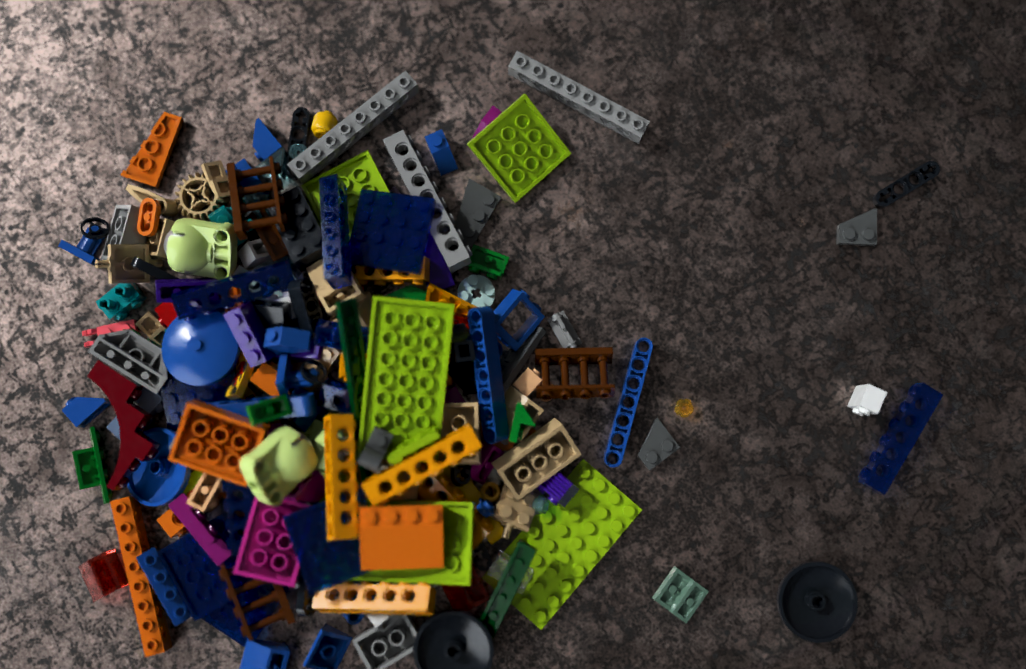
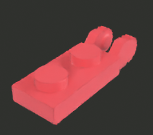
[82,319,138,348]

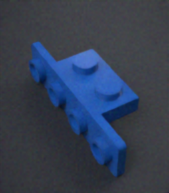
[136,547,193,626]

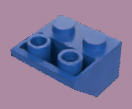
[239,638,290,669]

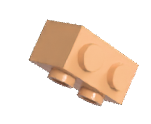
[186,472,229,513]

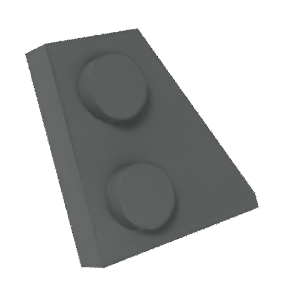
[837,209,877,246]
[637,418,680,471]

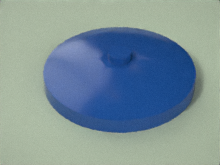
[162,308,241,386]
[127,428,191,506]

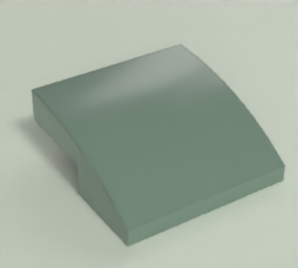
[652,566,709,624]

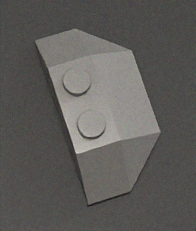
[88,329,169,394]

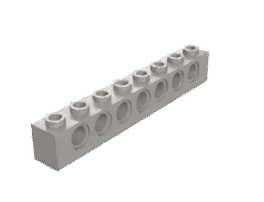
[508,51,650,144]
[287,70,419,184]
[383,130,473,273]

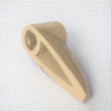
[126,184,179,217]

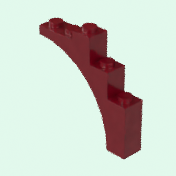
[87,360,160,491]

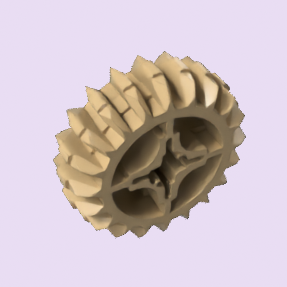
[175,172,227,221]

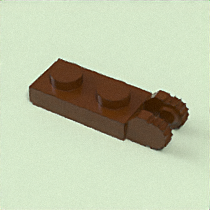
[248,209,289,262]

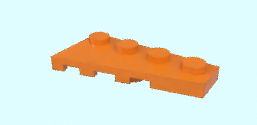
[120,112,184,189]

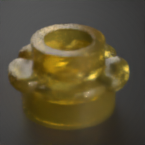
[674,399,694,418]

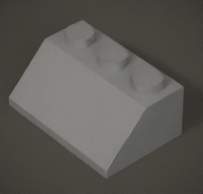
[101,205,150,260]

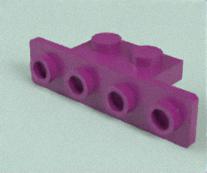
[169,493,234,566]

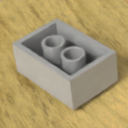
[352,615,419,669]

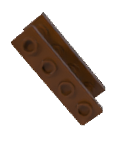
[226,156,288,241]
[535,347,616,400]
[218,563,296,642]

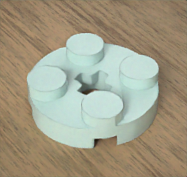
[457,274,495,307]

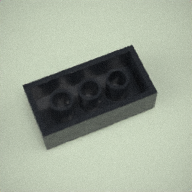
[267,185,334,272]

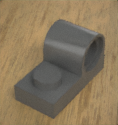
[357,425,394,473]

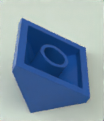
[303,624,352,669]

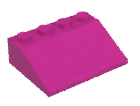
[233,497,317,587]

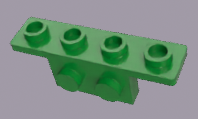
[72,427,112,504]

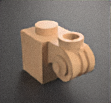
[512,367,553,402]

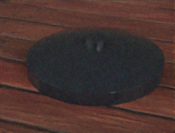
[776,561,858,643]
[413,609,494,669]

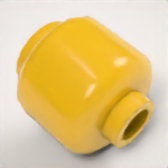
[311,111,338,139]

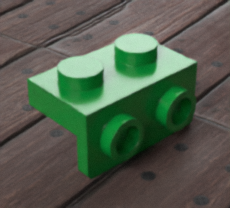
[466,244,509,280]

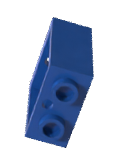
[493,289,545,351]

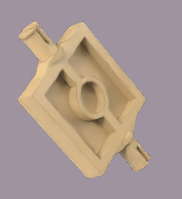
[95,244,163,284]
[491,481,540,540]

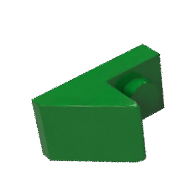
[245,394,292,426]
[509,402,536,443]

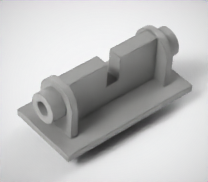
[547,311,582,348]

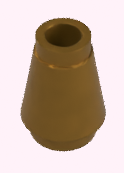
[481,482,500,502]

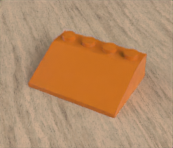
[168,399,271,487]
[359,505,444,571]

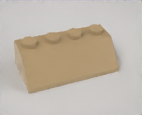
[491,418,582,501]

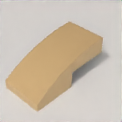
[201,160,230,199]
[135,310,167,348]

